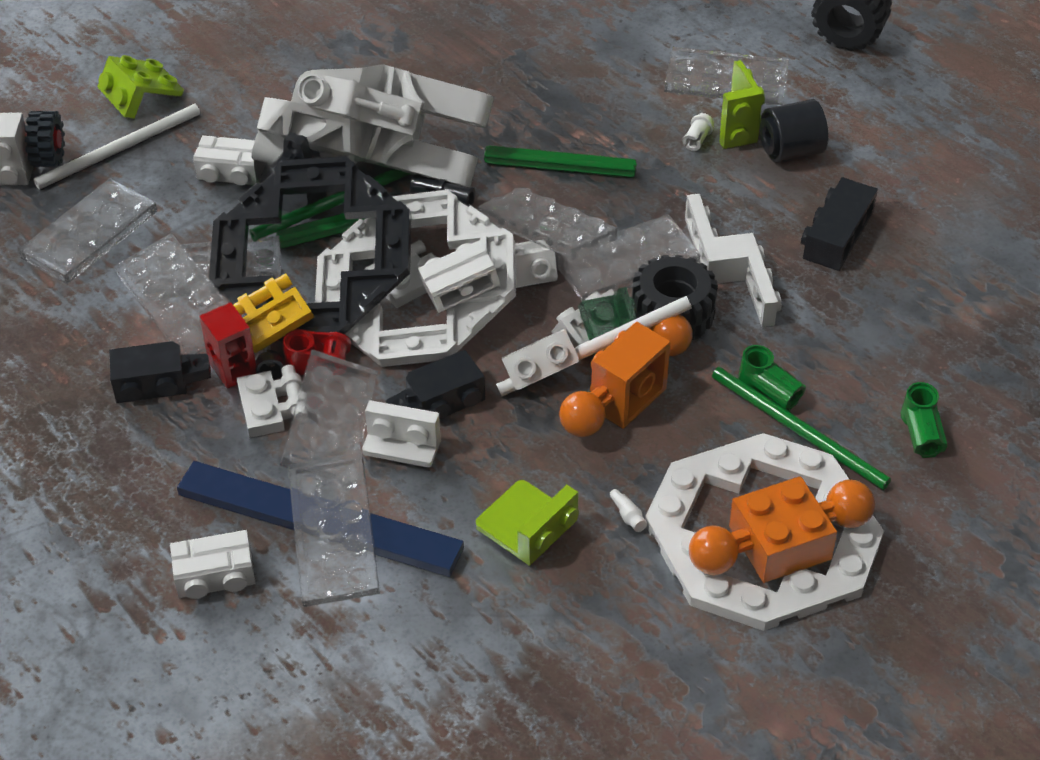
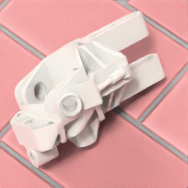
[251,64,494,188]

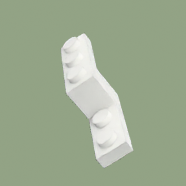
[685,194,781,327]

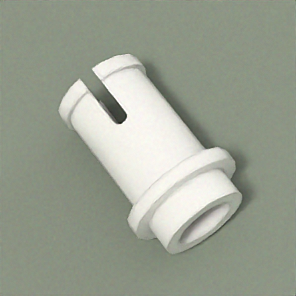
[682,113,714,151]

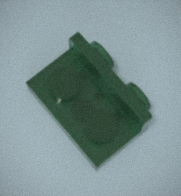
[578,287,637,356]

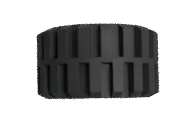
[811,0,892,51]
[631,255,718,340]

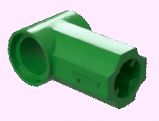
[738,345,806,411]
[901,382,947,458]

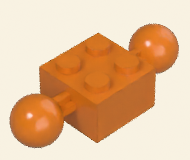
[559,314,693,437]
[689,476,875,583]

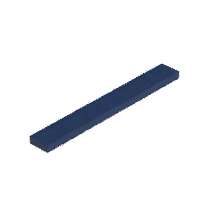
[177,461,464,577]

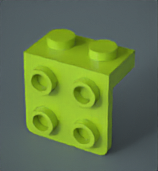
[97,55,184,118]
[719,60,765,149]
[475,480,579,566]

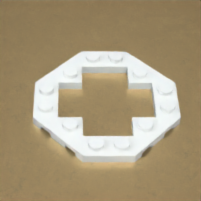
[315,190,516,367]
[645,433,884,631]

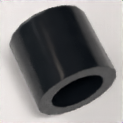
[760,99,828,163]

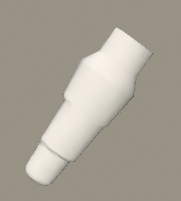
[610,489,647,532]

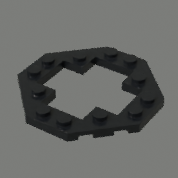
[209,156,412,342]

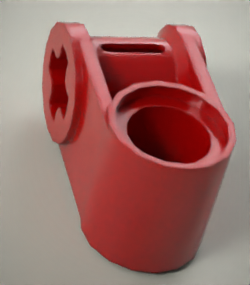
[283,329,352,378]

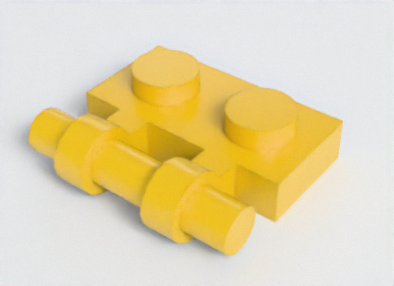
[233,273,315,353]

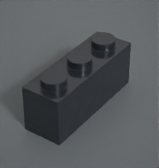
[801,177,878,271]

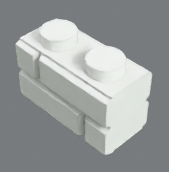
[193,135,266,185]
[418,240,500,313]
[170,530,256,599]

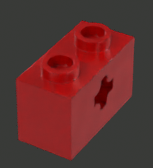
[199,302,257,389]

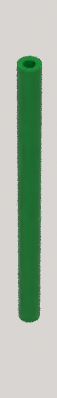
[249,169,411,241]
[712,367,891,490]

